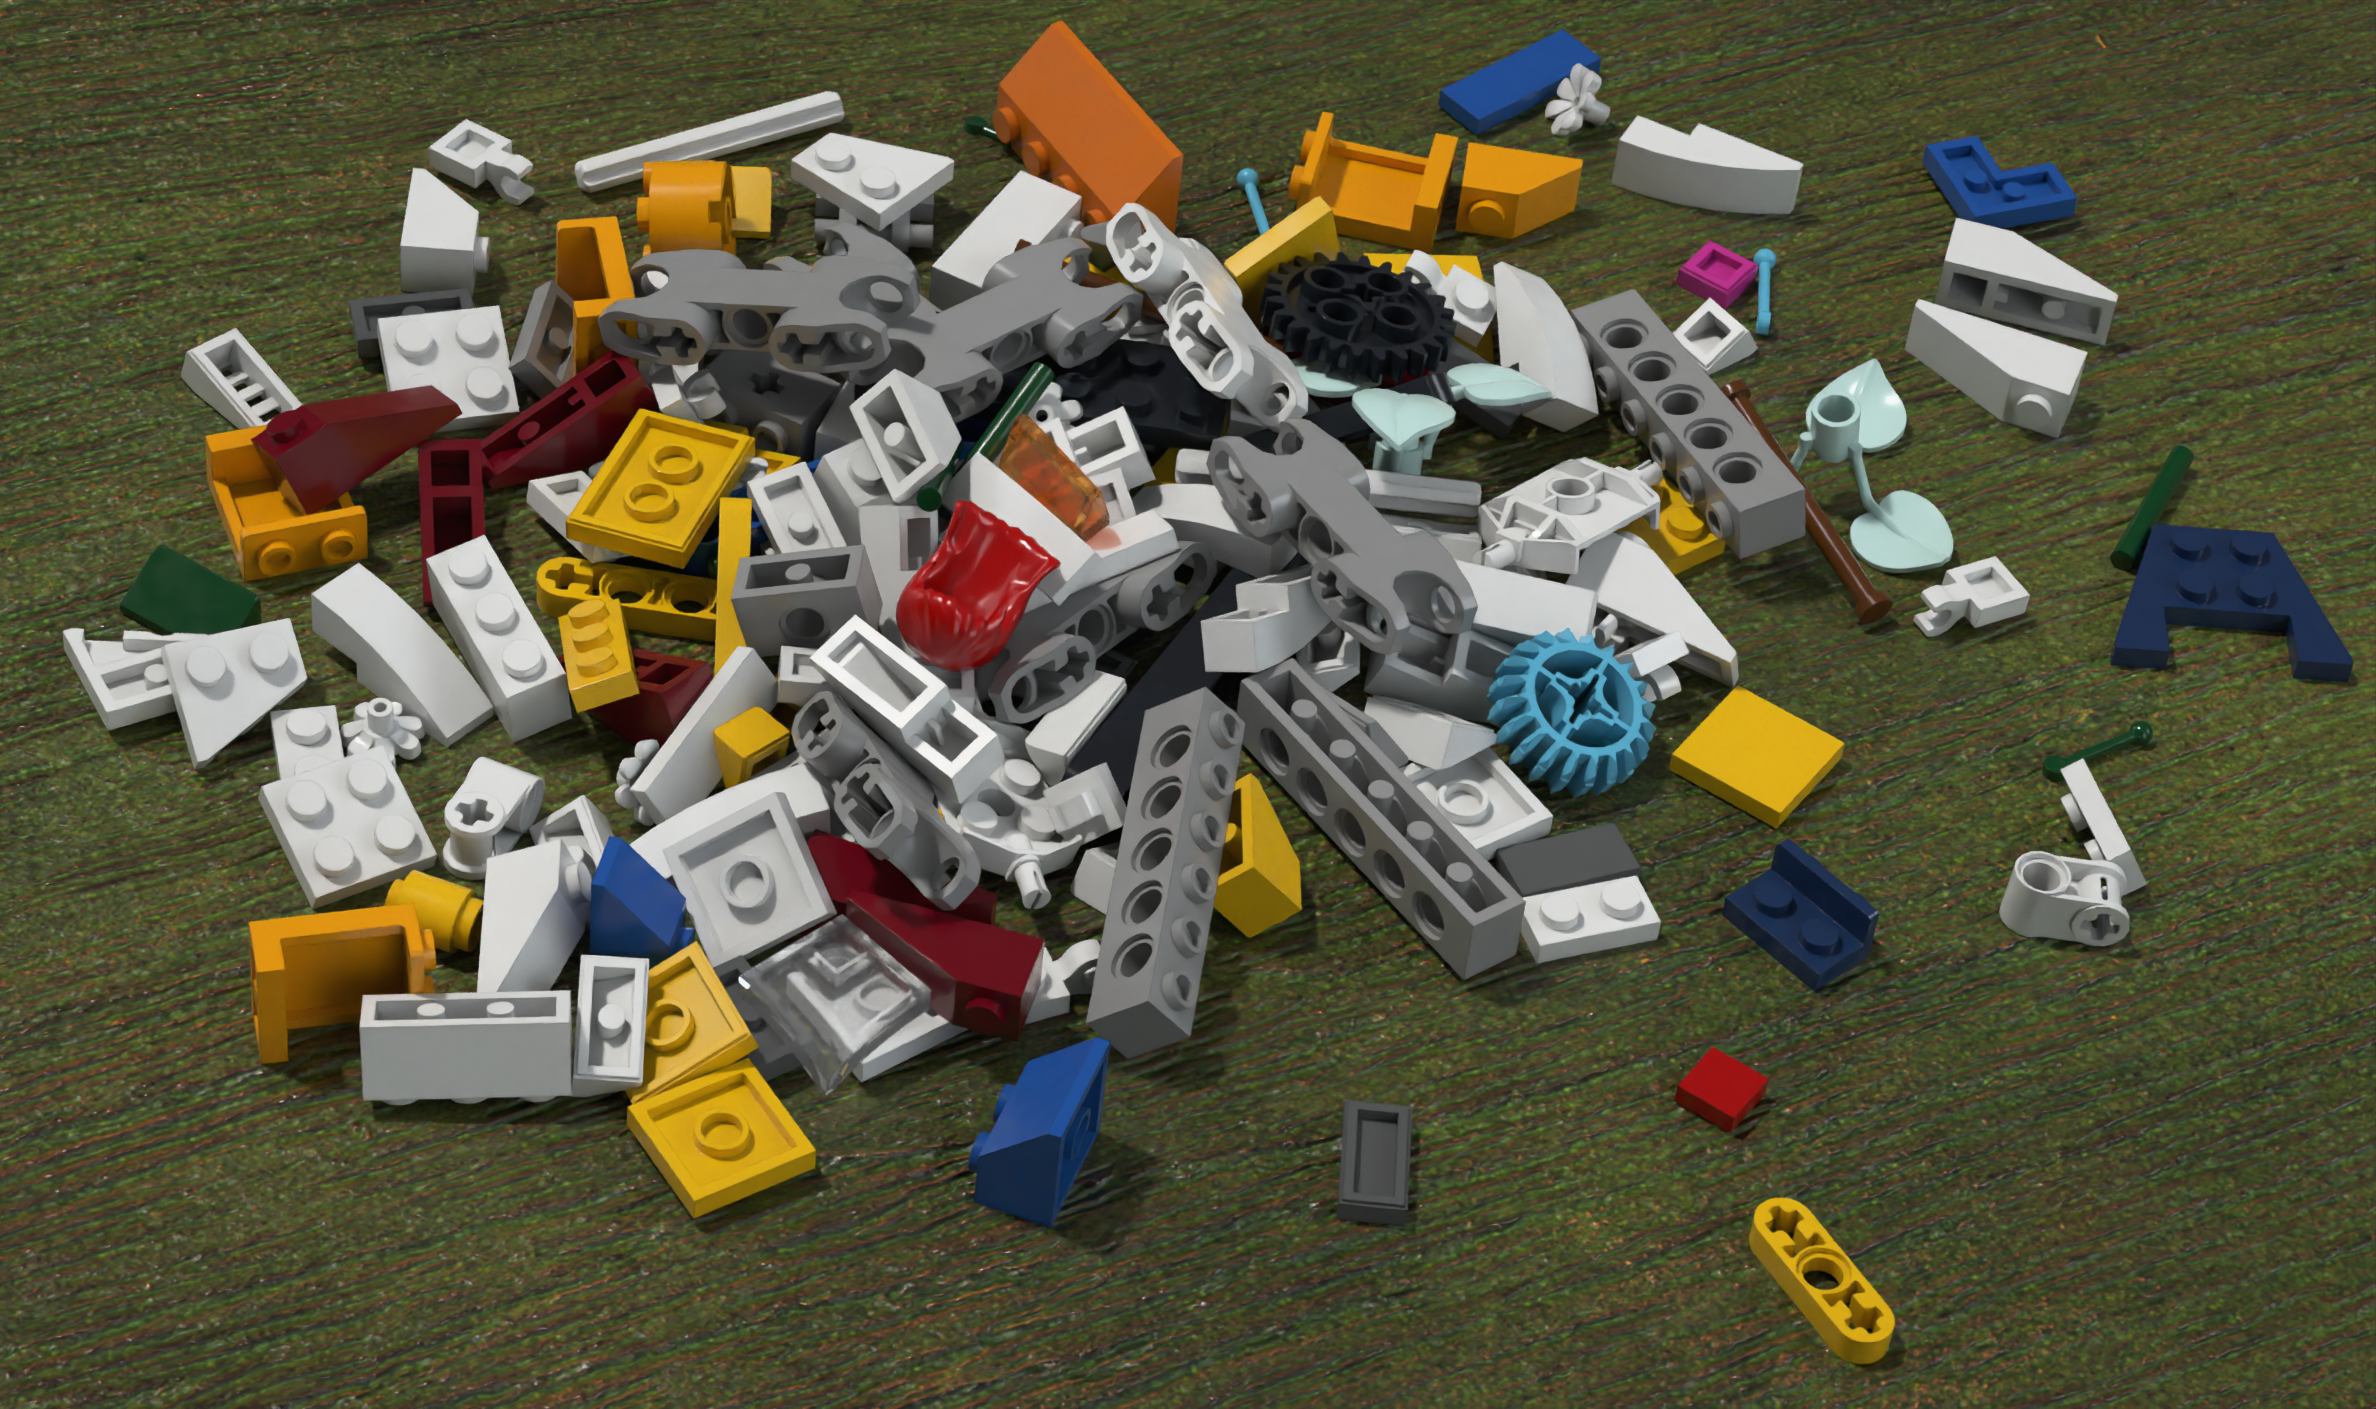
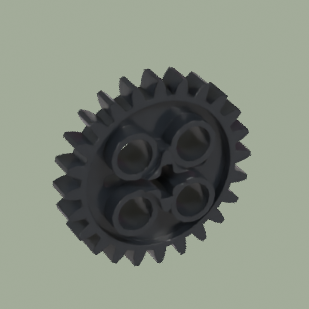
[1259,252,1457,383]

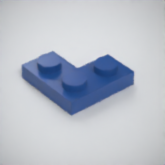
[1922,136,2078,229]

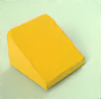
[731,166,772,239]
[713,706,790,790]

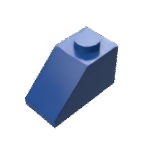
[590,836,695,970]

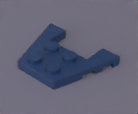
[2110,524,2353,682]

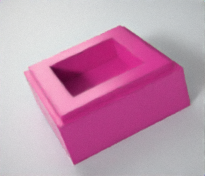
[1676,241,1759,310]

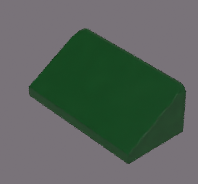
[120,545,261,636]

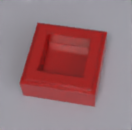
[1674,1047,1769,1133]

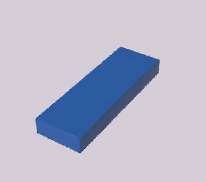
[1438,29,1601,135]

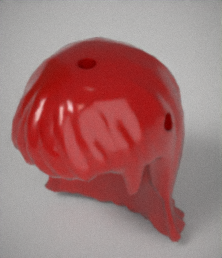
[896,500,1061,672]

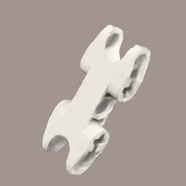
[1106,203,1308,433]

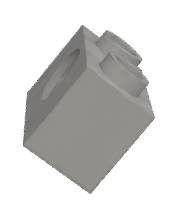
[731,544,883,657]

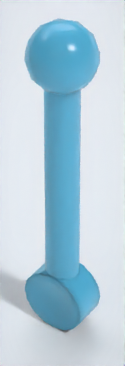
[1236,168,1270,236]
[1754,248,1776,335]

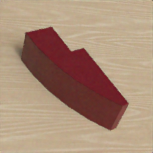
[418,439,485,607]

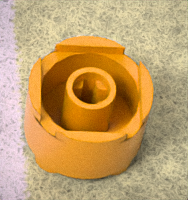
[637,160,736,257]

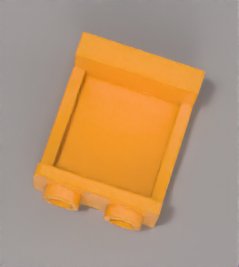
[1288,112,1458,253]
[556,216,638,378]
[205,424,368,582]
[249,903,436,1064]

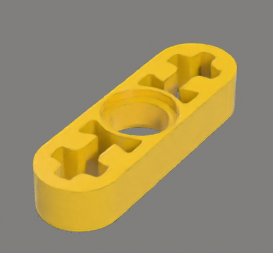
[1749,1197,1895,1364]

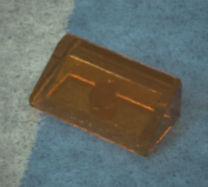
[999,413,1110,543]

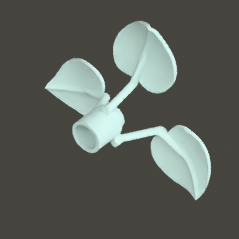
[1290,357,1552,475]
[1790,359,1953,573]

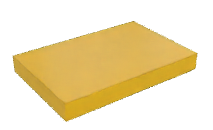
[565,408,755,569]

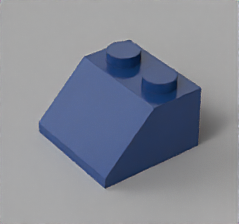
[968,1037,1110,1228]

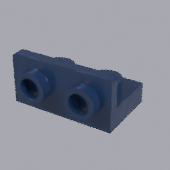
[1722,839,1879,992]

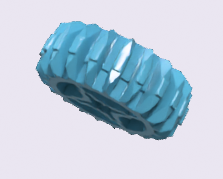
[1486,628,1657,799]

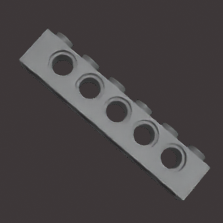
[1571,289,1806,559]
[1236,658,1526,980]
[1086,687,1246,1059]

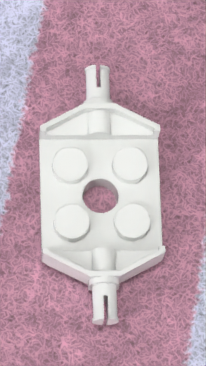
[1472,457,1663,575]
[927,687,1083,909]

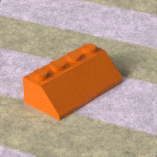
[993,20,1184,235]

